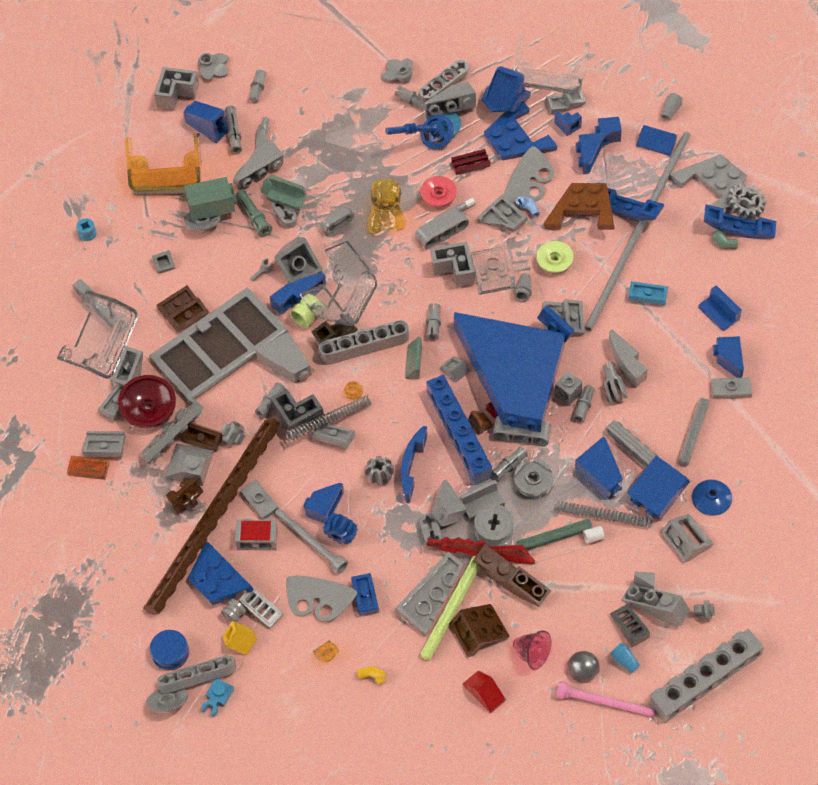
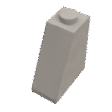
[255,332,312,383]

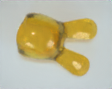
[367,179,406,234]

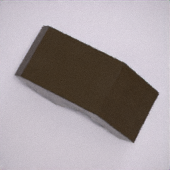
[312,314,358,344]

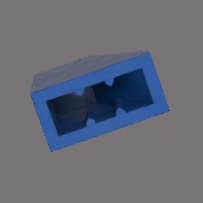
[183,101,228,143]
[575,436,623,499]

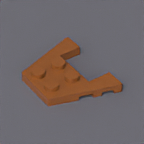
[544,183,615,230]

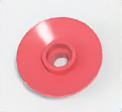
[420,176,457,207]

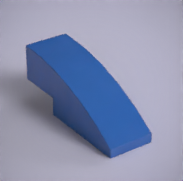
[270,273,326,315]

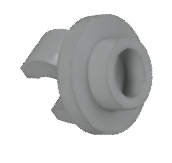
[694,600,715,621]

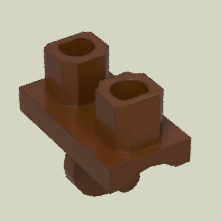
[166,477,204,514]

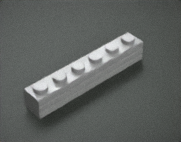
[606,420,658,467]

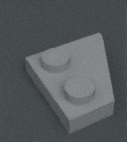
[477,194,528,232]

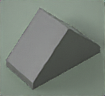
[111,346,143,385]

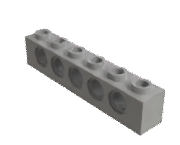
[650,628,764,723]

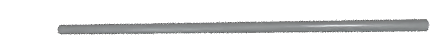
[585,131,690,331]

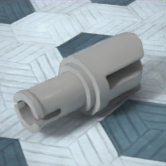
[603,362,628,404]

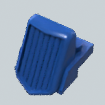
[481,66,531,112]

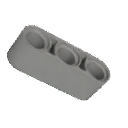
[415,207,469,249]
[493,416,551,446]

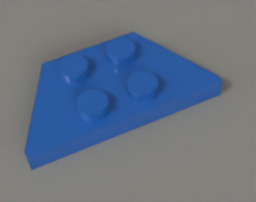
[188,542,254,605]

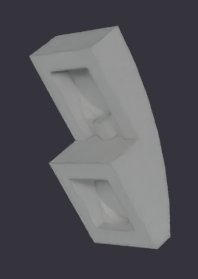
[545,88,586,114]

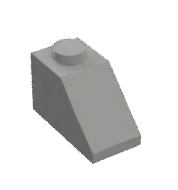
[431,479,467,527]

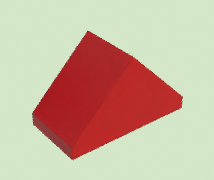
[463,670,506,714]

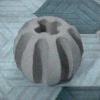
[365,456,394,485]

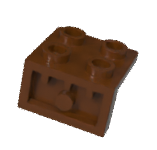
[449,604,509,657]

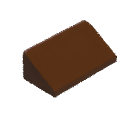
[181,422,223,452]

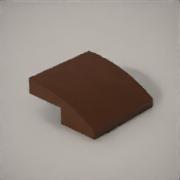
[157,285,209,333]

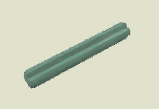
[516,519,592,552]

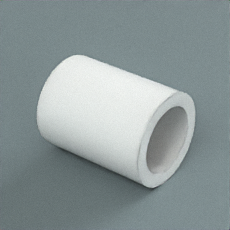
[583,526,605,544]

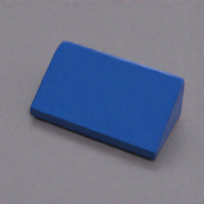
[637,125,677,156]

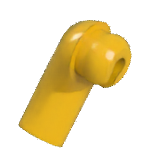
[357,666,386,684]

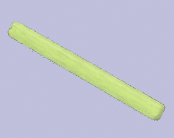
[421,556,480,661]

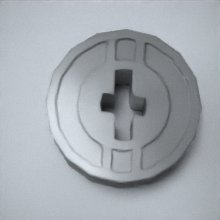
[474,504,514,549]

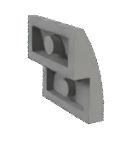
[542,299,585,337]

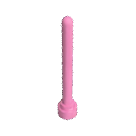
[556,681,656,717]

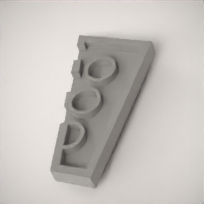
[140,397,204,462]
[395,552,464,636]

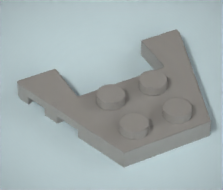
[670,154,747,213]

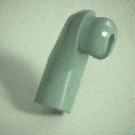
[712,230,738,248]

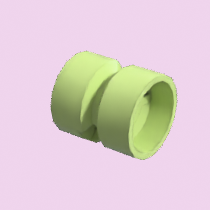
[290,293,325,328]

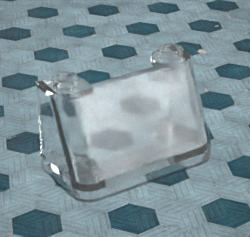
[57,290,138,379]

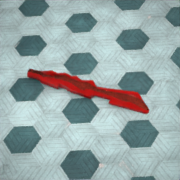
[427,537,535,564]

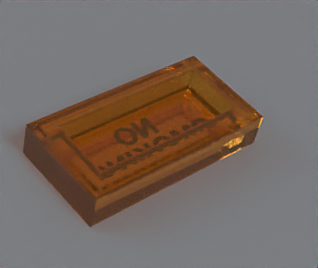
[67,456,110,480]

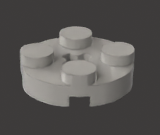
[514,460,553,499]

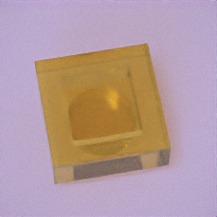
[313,640,340,663]

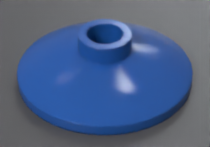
[692,479,732,516]

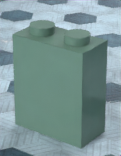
[184,177,237,221]

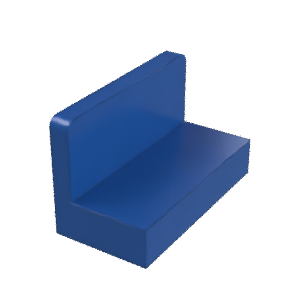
[699,285,742,331]

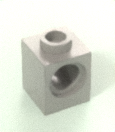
[555,371,582,406]

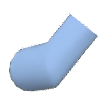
[516,196,540,218]

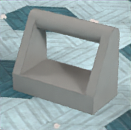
[660,514,713,563]

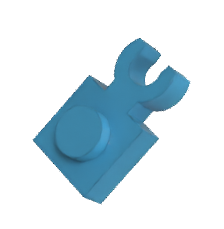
[201,678,235,717]

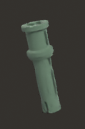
[235,190,273,237]

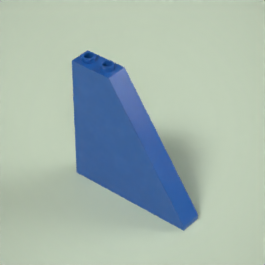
[453,312,566,432]

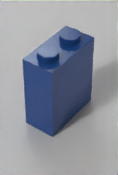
[627,455,690,520]

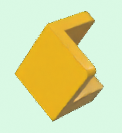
[222,621,257,655]

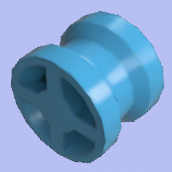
[76,218,97,241]

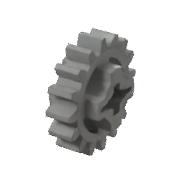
[726,183,767,220]

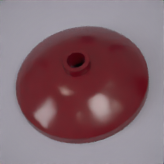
[118,375,176,428]

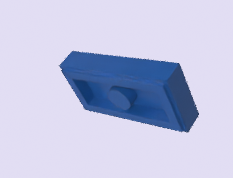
[537,305,575,342]
[351,573,379,616]

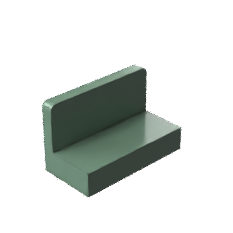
[266,175,307,211]

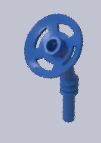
[385,115,454,150]

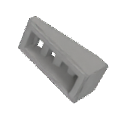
[239,588,283,629]

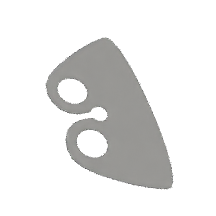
[504,146,555,203]
[286,575,357,622]

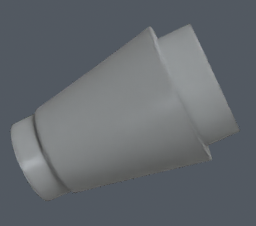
[661,93,683,120]
[513,273,532,301]

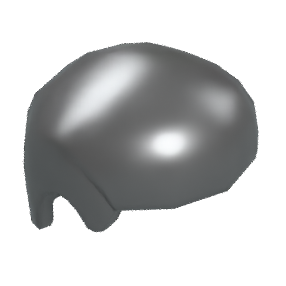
[568,650,600,682]

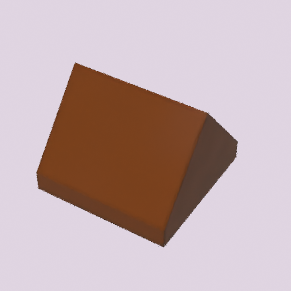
[468,411,493,435]

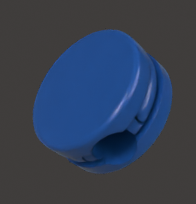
[150,630,189,670]

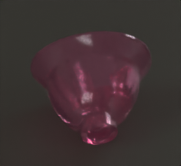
[513,630,552,670]

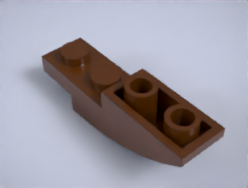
[472,544,551,607]

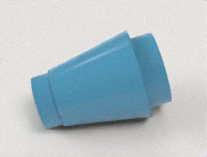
[610,643,640,673]

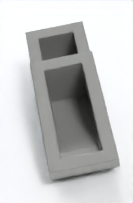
[608,329,648,388]

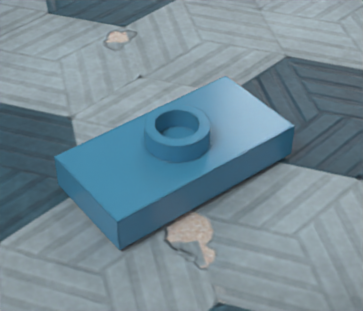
[628,281,668,306]

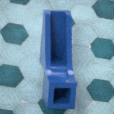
[575,116,622,174]

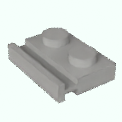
[83,431,126,457]

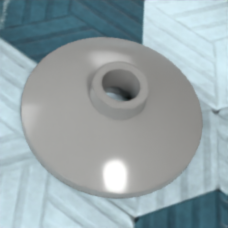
[184,212,221,231]
[146,689,188,712]

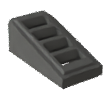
[610,604,650,647]

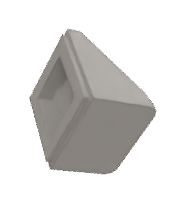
[152,250,175,273]
[440,356,469,382]
[633,572,655,589]

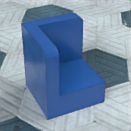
[554,111,582,136]

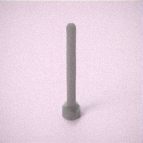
[275,509,348,574]

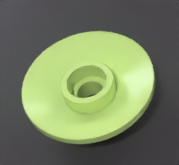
[537,241,574,273]

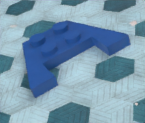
[484,101,557,161]

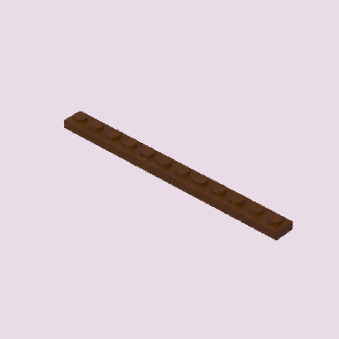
[143,419,280,614]

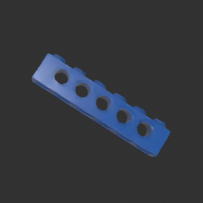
[426,374,492,485]

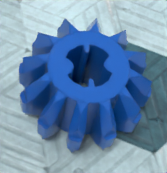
[323,513,358,544]

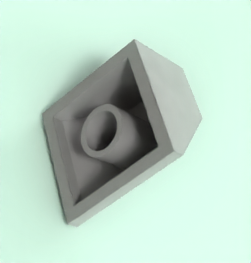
[274,237,323,283]
[165,443,214,486]

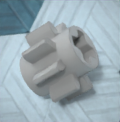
[221,421,246,445]

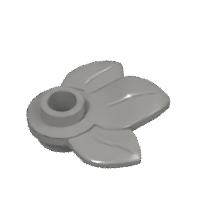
[198,53,229,81]
[381,58,413,82]

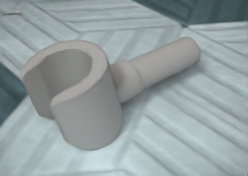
[250,258,273,281]

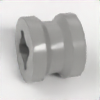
[221,599,247,622]

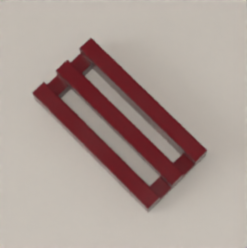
[451,149,490,175]

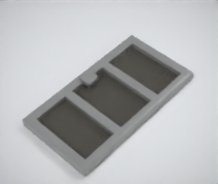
[149,287,289,401]

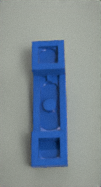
[608,188,664,221]
[704,204,776,239]
[401,426,428,503]

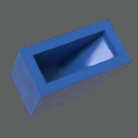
[712,336,744,378]
[303,482,344,523]

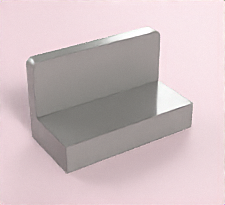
[460,480,505,522]

